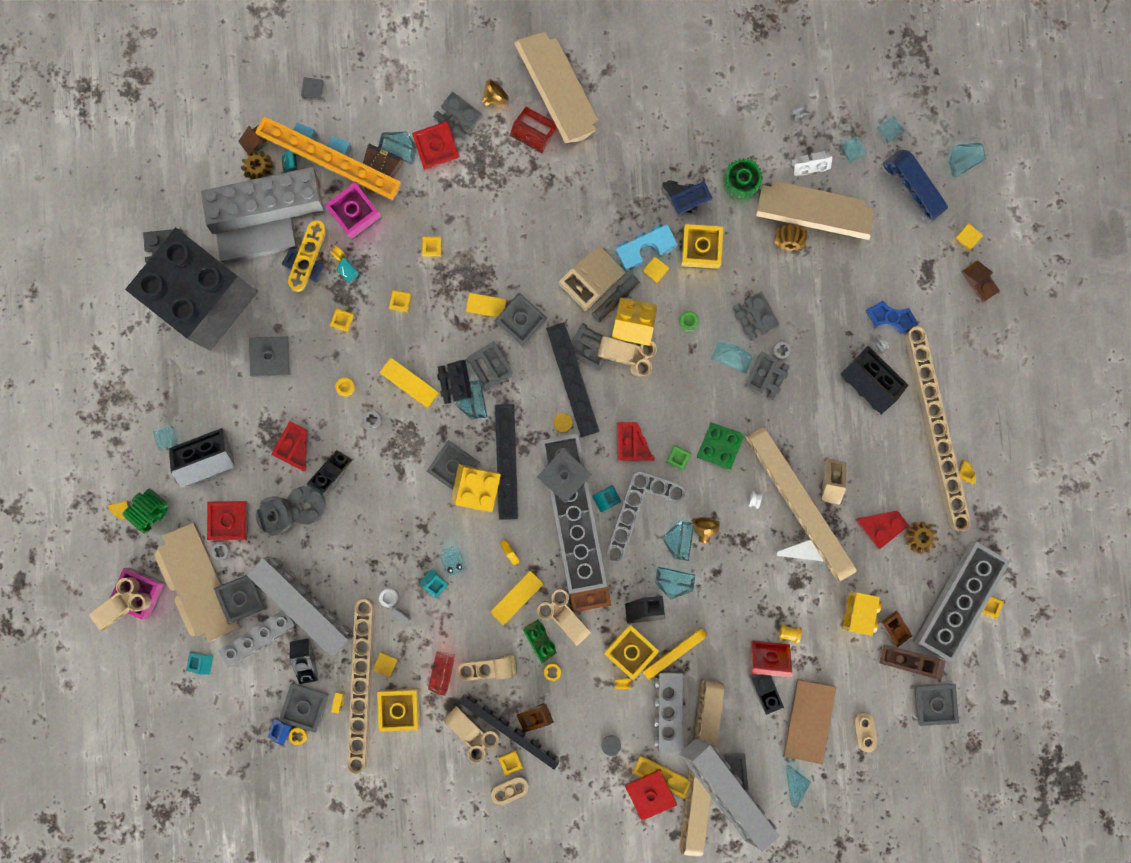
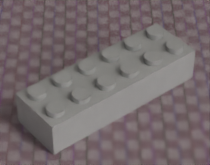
[201,167,324,234]
[914,542,1011,663]
[247,557,353,657]
[679,739,779,852]

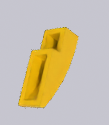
[379,357,439,408]

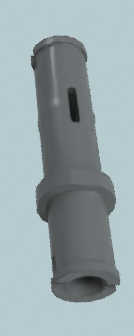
[592,274,640,322]

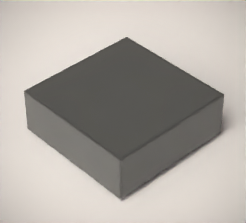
[301,77,323,100]

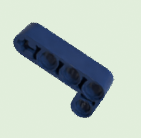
[883,150,948,221]

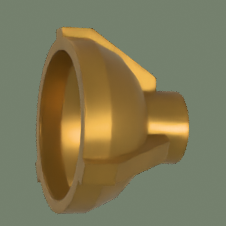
[482,79,509,107]
[692,517,720,543]

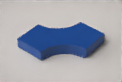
[866,301,918,334]

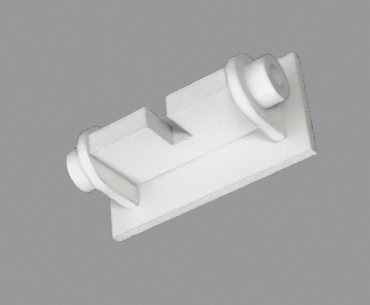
[791,151,832,176]

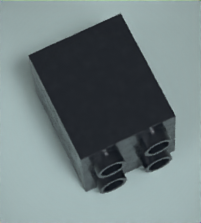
[125,227,258,351]

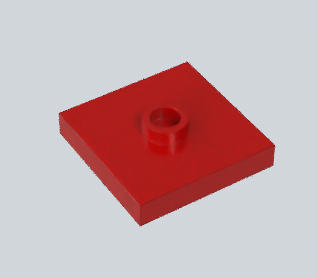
[412,121,460,170]
[207,501,247,540]
[751,641,792,677]
[625,769,677,821]

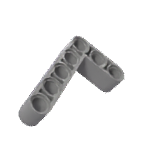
[606,472,686,562]

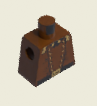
[363,144,404,193]

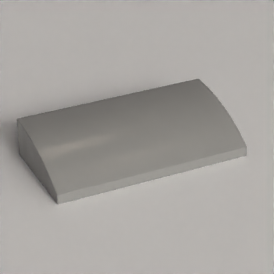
[216,218,298,264]

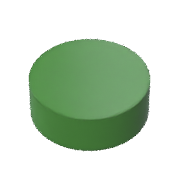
[679,311,699,331]

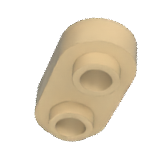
[854,712,878,752]
[491,776,529,805]

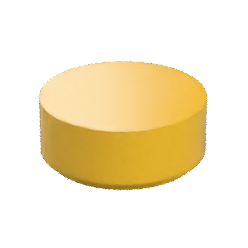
[335,377,355,397]
[553,413,572,433]

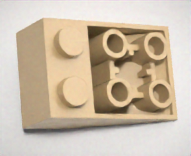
[559,246,626,312]

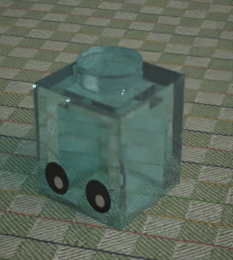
[439,546,467,577]

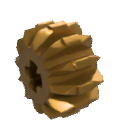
[241,150,274,180]
[775,224,808,252]
[904,521,939,554]

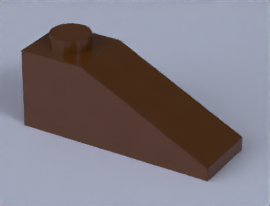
[880,645,946,680]

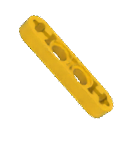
[288,220,326,292]
[642,627,708,680]

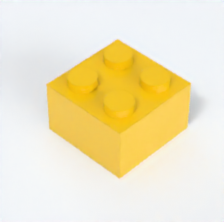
[681,224,723,269]
[612,297,657,346]
[450,464,501,512]
[842,591,882,636]
[604,623,659,680]
[377,688,420,732]

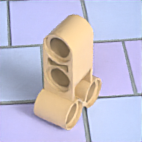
[597,337,657,377]
[89,577,151,631]
[537,588,591,646]
[457,655,517,681]
[443,706,500,763]

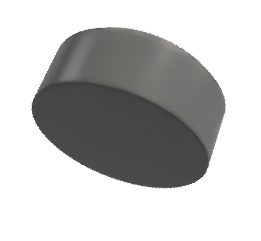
[601,735,621,756]

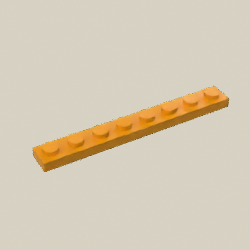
[255,116,401,200]

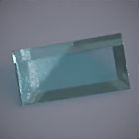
[378,131,417,164]
[949,143,986,178]
[711,341,753,374]
[455,380,488,420]
[662,521,693,561]
[655,567,695,600]
[786,765,811,808]

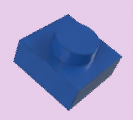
[268,719,291,745]

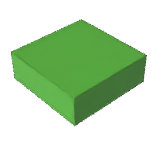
[666,445,692,471]

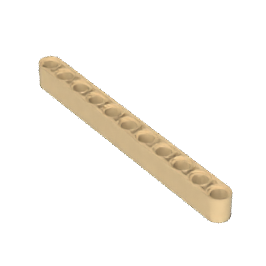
[905,326,971,532]

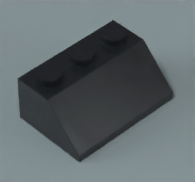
[840,346,909,415]
[169,428,235,488]

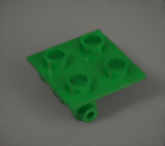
[697,422,745,470]
[522,619,557,664]

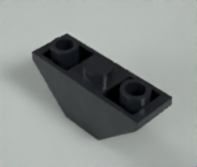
[306,450,352,496]

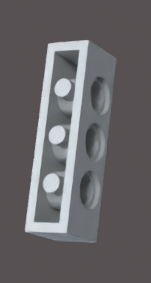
[218,610,298,667]
[654,672,683,753]

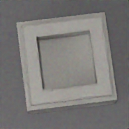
[390,607,411,625]

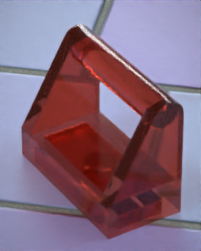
[510,106,557,153]
[428,651,456,696]

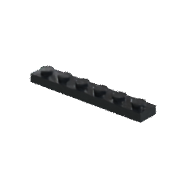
[546,322,600,437]
[495,404,518,520]
[459,694,559,770]

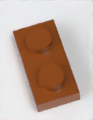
[570,586,611,612]

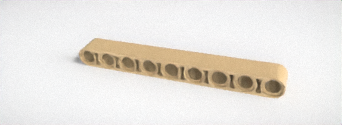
[746,427,856,582]
[347,598,375,774]
[679,680,724,856]

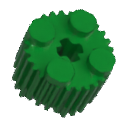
[723,158,763,200]
[122,488,168,534]

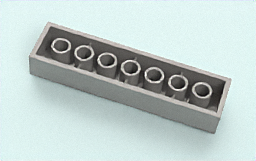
[540,434,607,594]

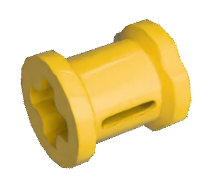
[779,623,802,644]

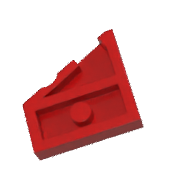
[271,421,307,472]
[617,422,655,461]
[855,511,909,549]

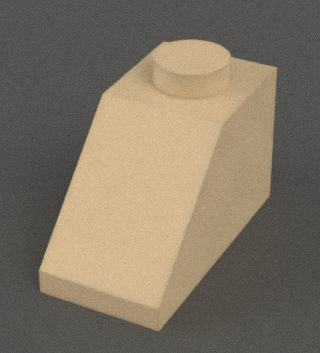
[821,459,846,505]

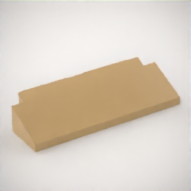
[514,32,598,143]
[756,180,874,240]
[154,523,241,642]

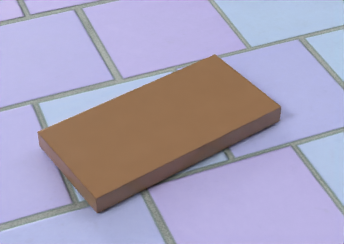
[784,679,836,764]

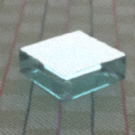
[877,116,904,143]
[840,136,867,163]
[153,426,178,450]

